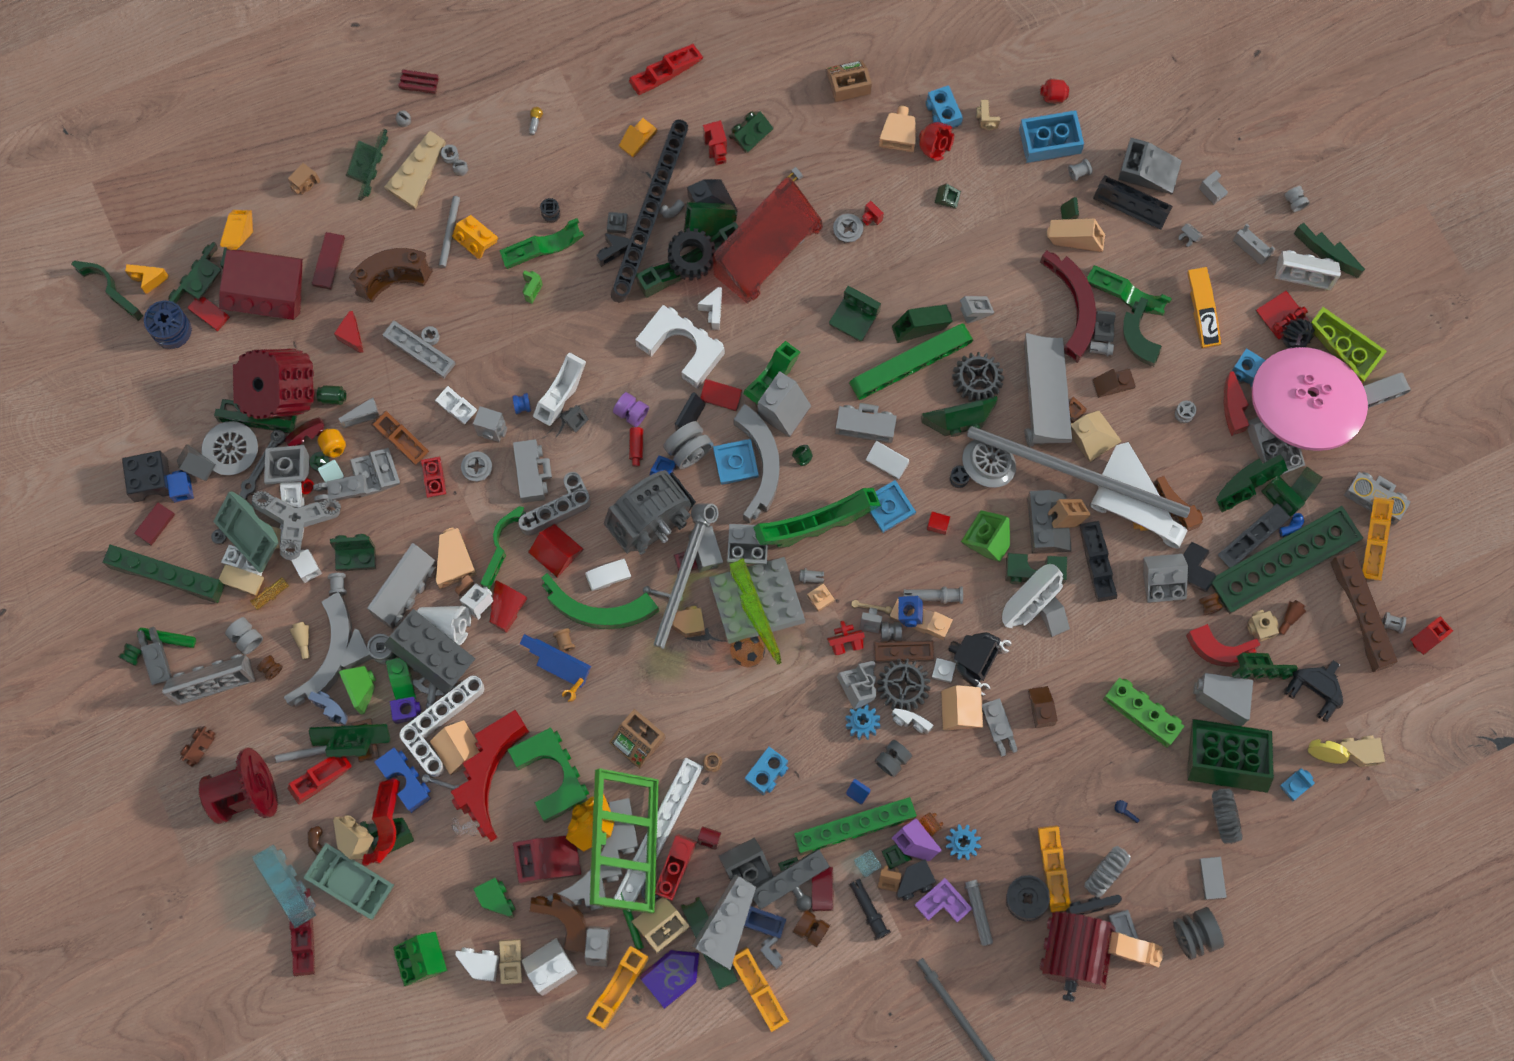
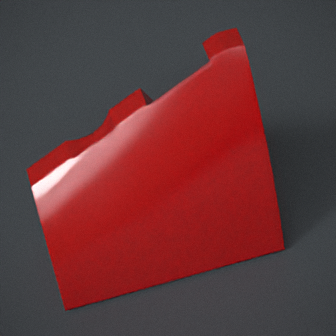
[489,580,527,633]

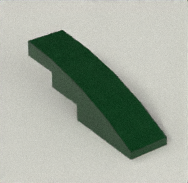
[1294,222,1365,278]

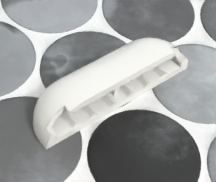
[1002,564,1063,628]

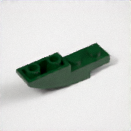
[1216,454,1288,513]

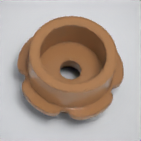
[703,752,723,772]

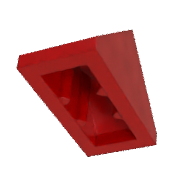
[334,311,364,353]

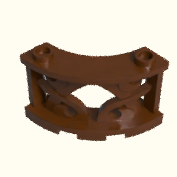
[349,248,433,303]

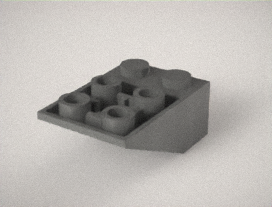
[1118,137,1182,194]

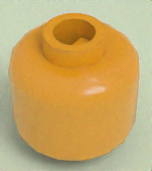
[317,429,346,458]

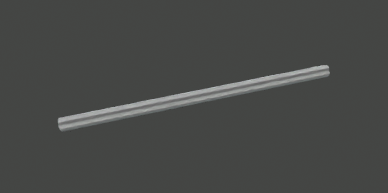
[967,426,1190,518]

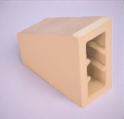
[1047,219,1105,252]
[436,528,477,589]

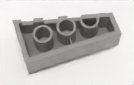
[692,875,756,969]

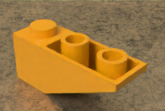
[220,210,253,250]

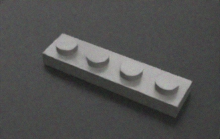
[382,321,456,378]

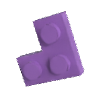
[914,878,972,923]

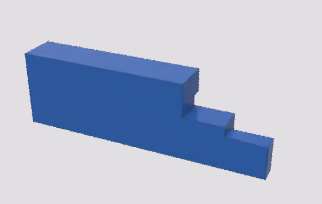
[520,634,591,688]

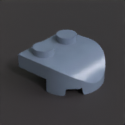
[308,691,348,726]

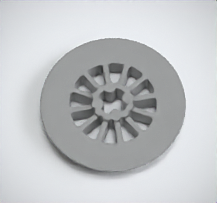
[202,421,258,475]
[962,440,1016,488]

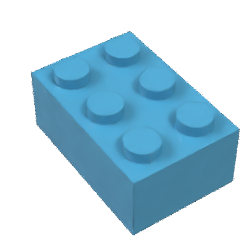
[1019,110,1084,163]

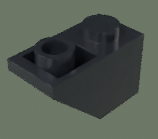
[896,859,936,901]

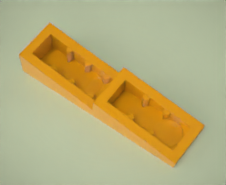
[732,947,789,1032]

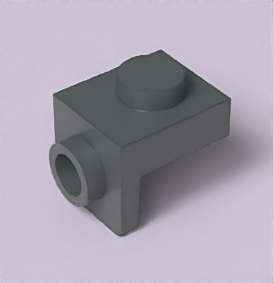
[1094,311,1116,342]

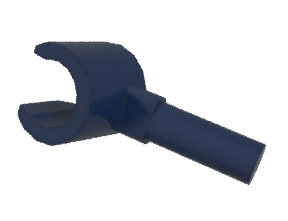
[1114,800,1140,823]

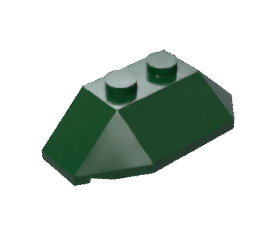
[921,396,998,437]

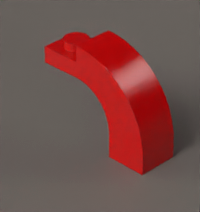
[1186,624,1260,667]

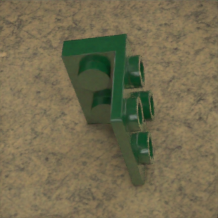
[829,285,881,342]
[330,534,376,571]

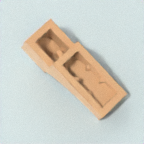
[889,599,953,641]
[1108,932,1163,967]

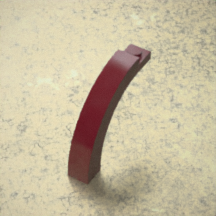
[1040,250,1096,363]

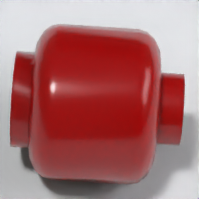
[1040,79,1069,104]

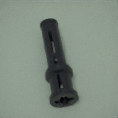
[849,879,891,941]

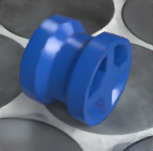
[512,393,531,414]

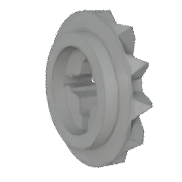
[833,214,863,243]
[461,452,492,483]

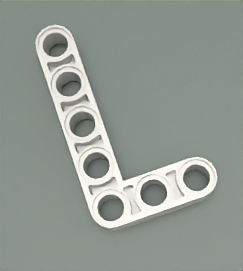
[400,676,484,777]

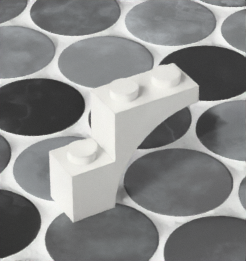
[533,353,586,426]

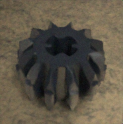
[1281,318,1315,349]

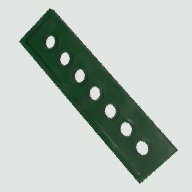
[1211,506,1363,615]

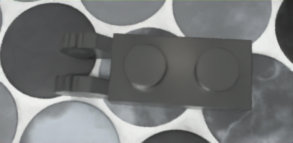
[137,627,172,685]

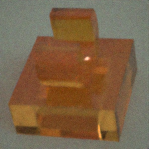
[919,812,943,837]

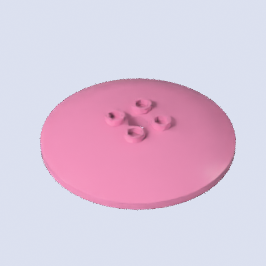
[1252,347,1368,451]

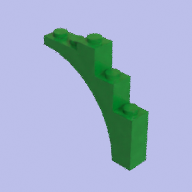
[753,488,881,547]

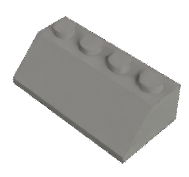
[367,543,437,629]

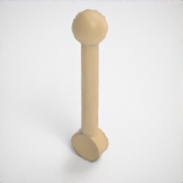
[852,600,892,614]

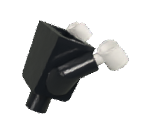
[949,632,1011,696]

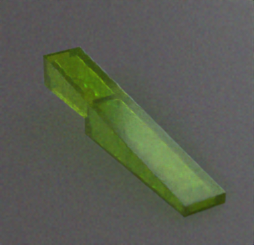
[729,558,782,665]

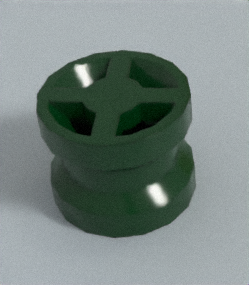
[118,643,142,666]

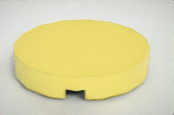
[1308,740,1350,764]

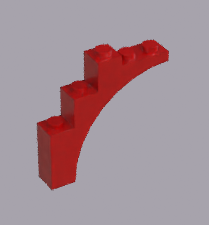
[451,709,529,842]

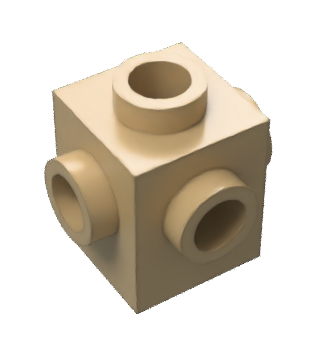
[1247,610,1279,642]

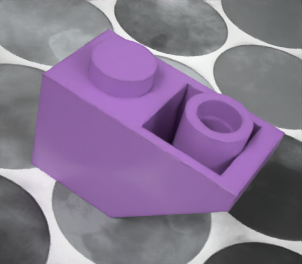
[892,818,942,861]

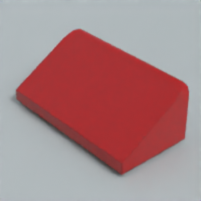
[700,379,742,411]

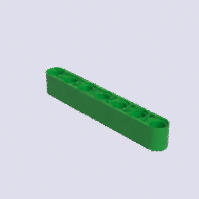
[849,323,974,400]

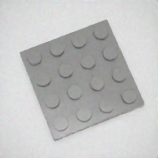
[709,557,805,644]

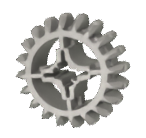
[1084,846,1131,898]

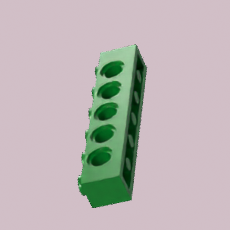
[794,797,917,856]

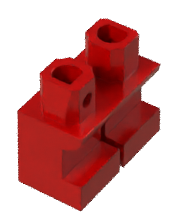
[703,120,727,165]

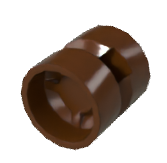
[792,910,831,948]

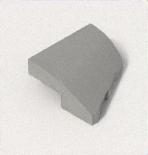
[837,661,876,709]

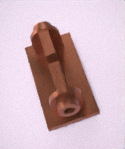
[180,726,216,767]

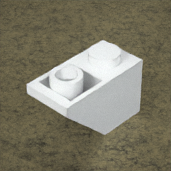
[455,948,499,982]

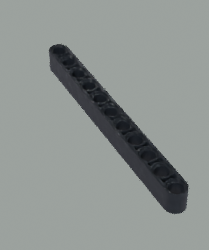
[610,119,688,303]

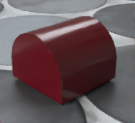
[697,826,722,849]

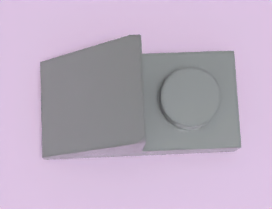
[960,296,995,324]

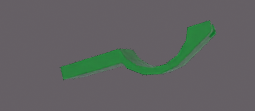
[499,218,584,269]
[1087,265,1172,316]
[480,506,526,590]

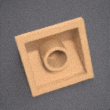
[941,685,983,730]
[430,720,479,776]

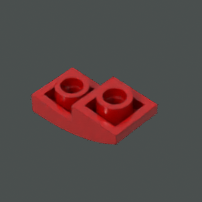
[421,456,447,498]

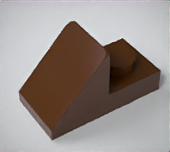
[1092,369,1136,398]

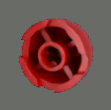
[919,122,955,161]

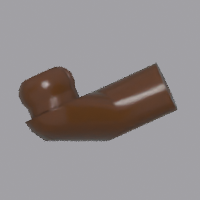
[307,826,323,856]

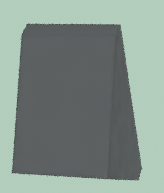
[177,444,216,481]

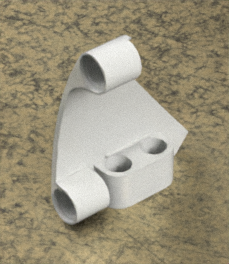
[1090,442,1187,549]

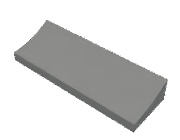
[1024,333,1072,443]

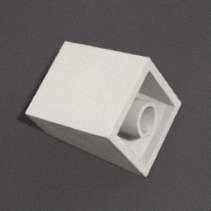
[521,938,578,996]

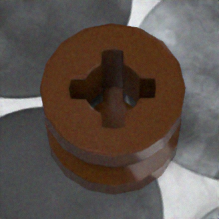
[1199,593,1223,615]
[257,655,282,680]

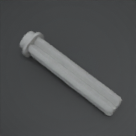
[964,880,993,946]

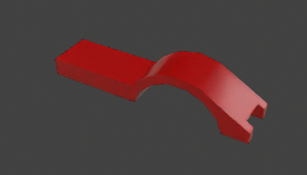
[362,778,400,866]

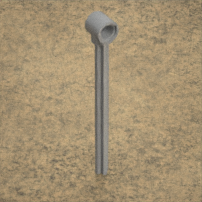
[654,503,719,649]

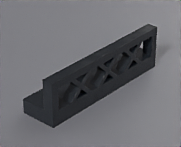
[1093,175,1173,230]

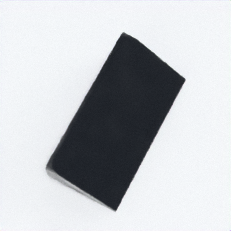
[675,392,705,431]

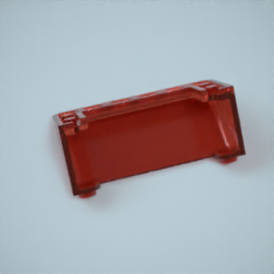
[713,177,823,304]

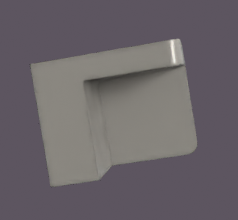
[1199,170,1228,205]

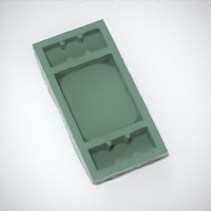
[213,491,279,573]
[304,843,395,920]

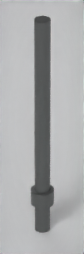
[916,958,996,1061]

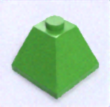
[961,510,1010,562]
[339,666,376,715]

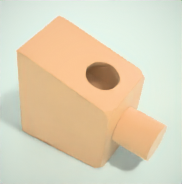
[879,106,916,152]

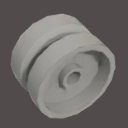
[663,421,713,469]

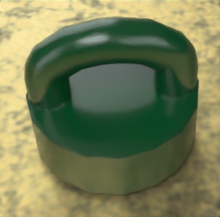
[792,445,813,466]

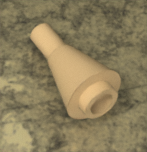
[289,622,310,660]

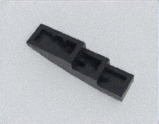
[1218,504,1291,568]
[1080,521,1117,602]

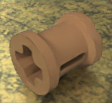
[553,629,575,653]

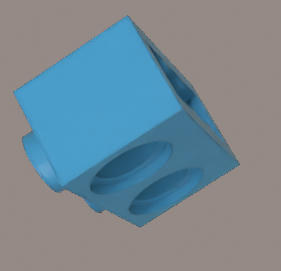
[925,85,963,128]
[1231,348,1266,388]
[745,747,789,795]

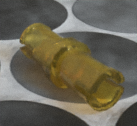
[250,577,289,610]

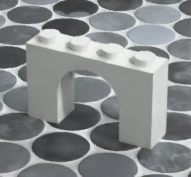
[635,305,725,389]

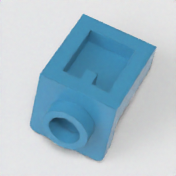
[1279,768,1315,801]

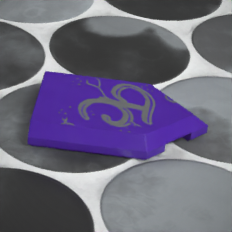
[639,950,699,1009]

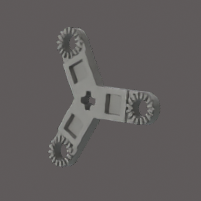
[252,491,341,560]

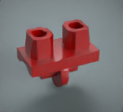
[827,621,865,655]

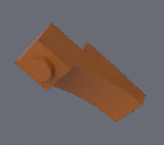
[371,411,429,465]
[1154,476,1203,532]

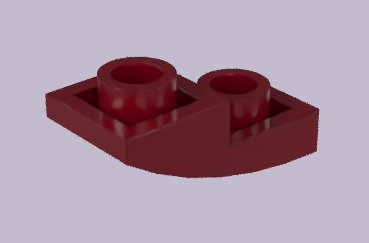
[285,417,325,446]
[812,867,834,911]

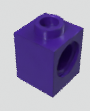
[390,697,422,724]

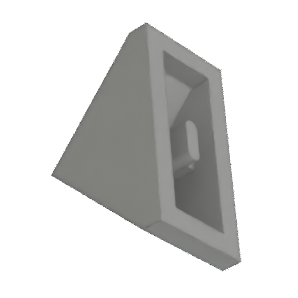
[1039,597,1070,637]
[340,629,373,670]

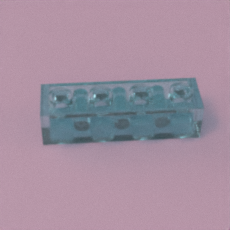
[252,844,317,928]

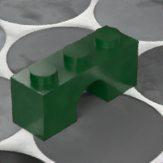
[1005,553,1067,585]

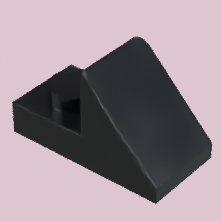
[596,233,630,267]

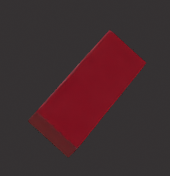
[312,232,345,290]

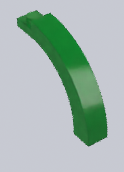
[541,573,659,629]

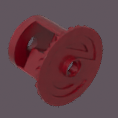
[198,748,278,824]

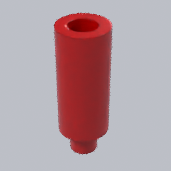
[629,427,644,467]

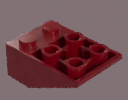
[513,835,582,886]

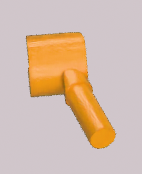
[562,678,584,702]

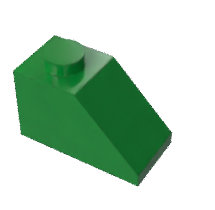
[386,658,416,700]

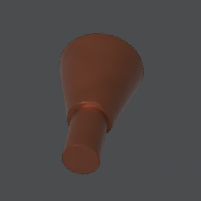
[1278,600,1307,635]

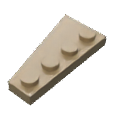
[385,131,446,209]

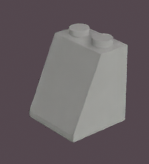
[758,371,811,437]
[1193,673,1253,726]

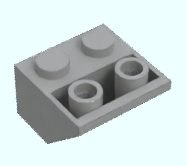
[727,524,768,565]
[1143,554,1188,603]

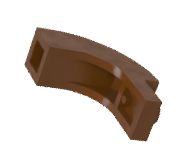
[529,893,587,953]

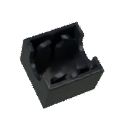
[122,450,170,502]

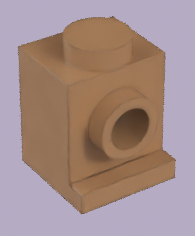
[288,163,320,195]

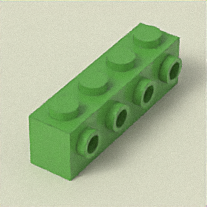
[1103,677,1185,748]

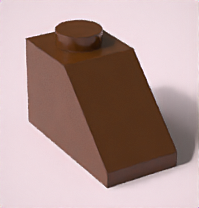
[1028,686,1058,728]

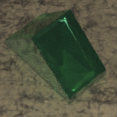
[1291,466,1323,502]

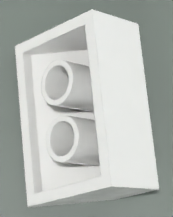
[1275,250,1341,290]

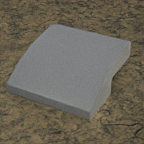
[350,448,400,497]

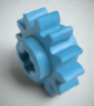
[846,704,880,740]
[945,824,981,861]

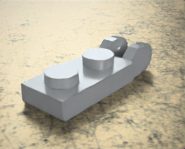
[313,474,367,503]
[982,698,1018,757]

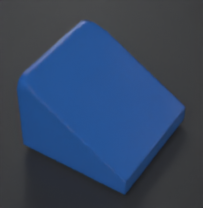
[846,779,871,805]

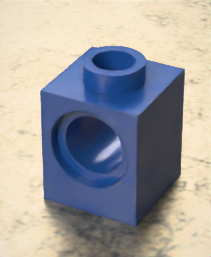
[166,470,194,503]
[899,596,923,627]

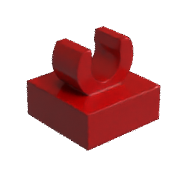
[862,200,884,226]

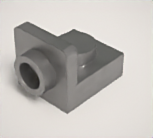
[760,936,783,970]

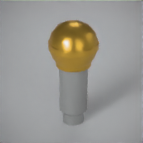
[529,107,543,135]

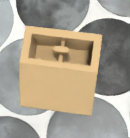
[632,897,690,954]

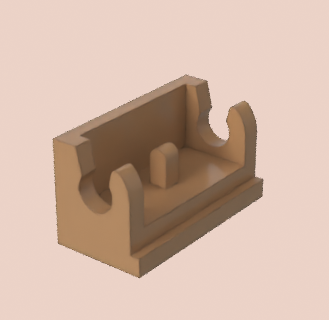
[1048,499,1091,528]

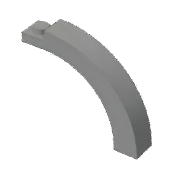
[734,404,779,524]
[284,592,352,707]

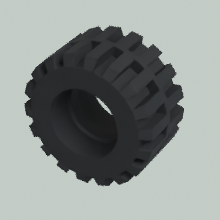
[668,228,716,281]

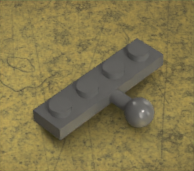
[753,848,830,911]

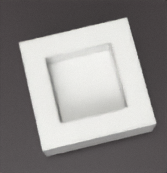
[932,658,956,683]

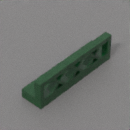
[214,399,297,433]

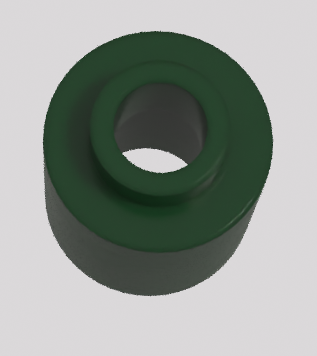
[317,385,347,405]

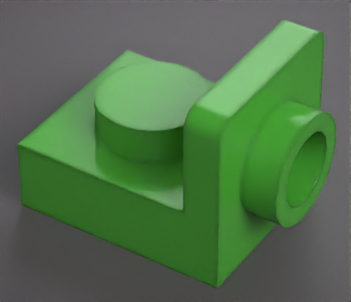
[522,270,543,304]

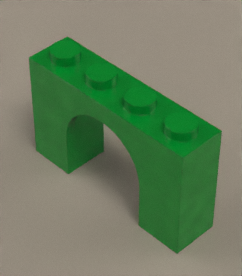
[508,727,589,823]

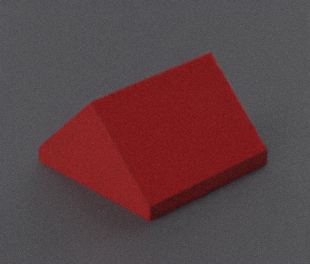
[528,524,584,578]

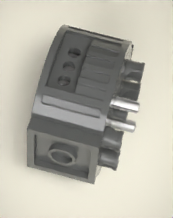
[603,470,696,555]

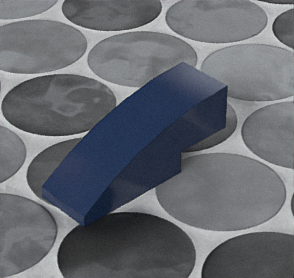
[744,906,787,939]

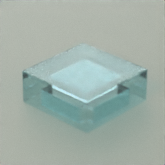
[854,849,882,878]

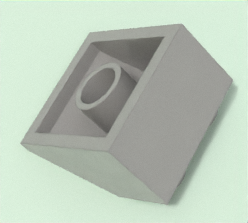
[264,445,310,484]

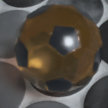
[730,636,765,668]

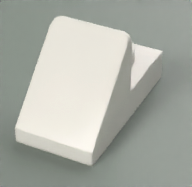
[698,287,722,330]

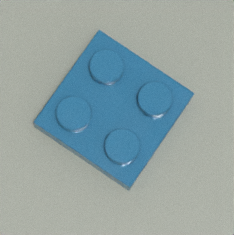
[713,439,759,485]
[869,480,916,533]

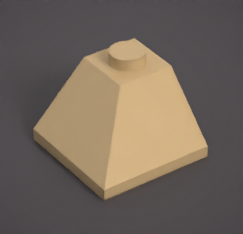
[1071,411,1121,462]

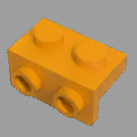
[452,215,498,259]

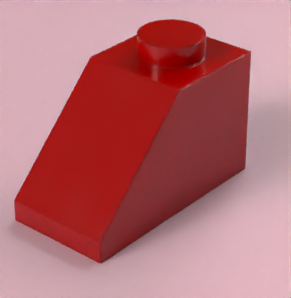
[1410,616,1453,655]

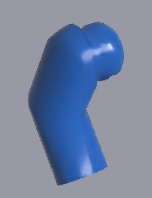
[1279,513,1304,537]

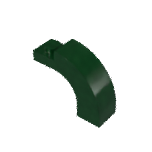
[1123,297,1162,367]

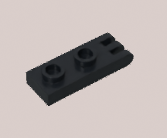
[1064,895,1122,915]

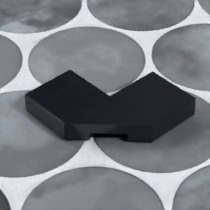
[1183,542,1216,592]

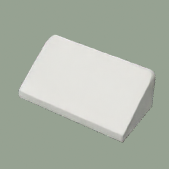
[866,441,909,480]

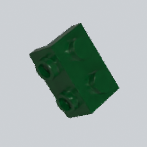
[728,111,774,153]

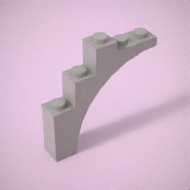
[546,798,639,911]

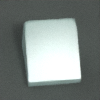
[318,460,344,483]

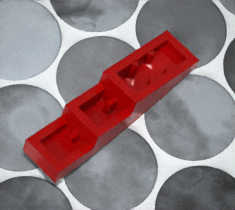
[629,44,703,96]

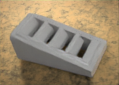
[339,398,380,428]

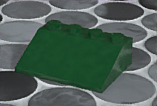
[1187,719,1274,793]

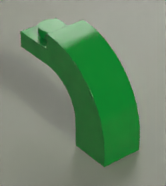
[743,341,801,405]

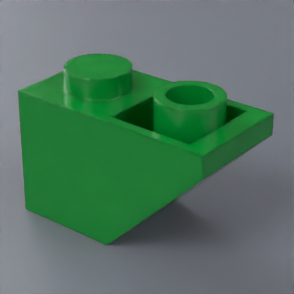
[473,877,516,918]

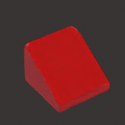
[927,511,951,535]

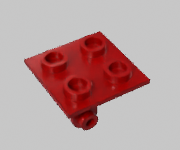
[1256,290,1309,340]

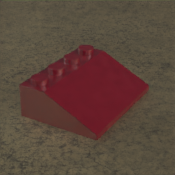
[219,249,303,320]

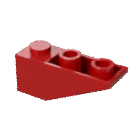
[655,834,697,901]

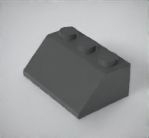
[1027,490,1072,554]

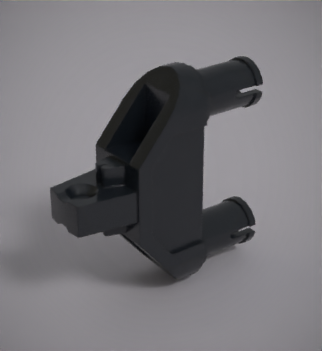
[1283,660,1343,722]

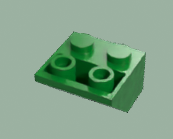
[393,931,447,987]

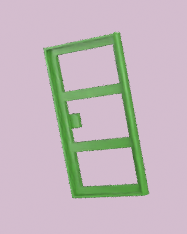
[589,768,659,914]

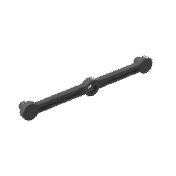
[211,430,286,545]

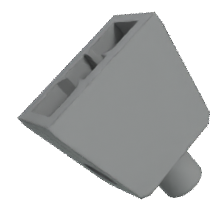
[585,926,610,967]

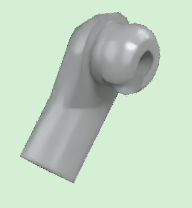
[659,199,685,218]

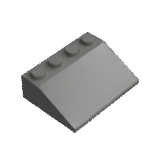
[162,654,255,706]

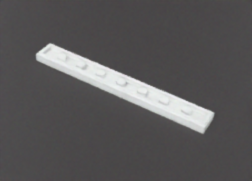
[613,758,703,912]

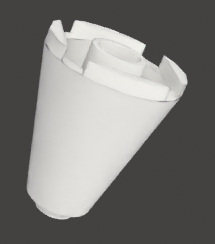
[416,606,471,645]

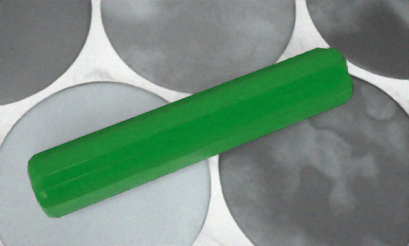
[137,628,196,648]

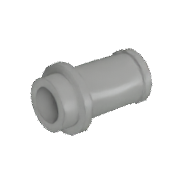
[1089,341,1114,357]
[799,568,824,584]

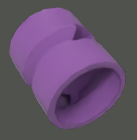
[613,392,649,427]

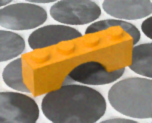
[586,946,649,1030]

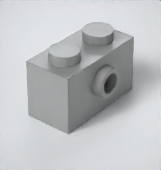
[473,406,507,442]

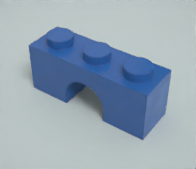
[374,748,431,813]

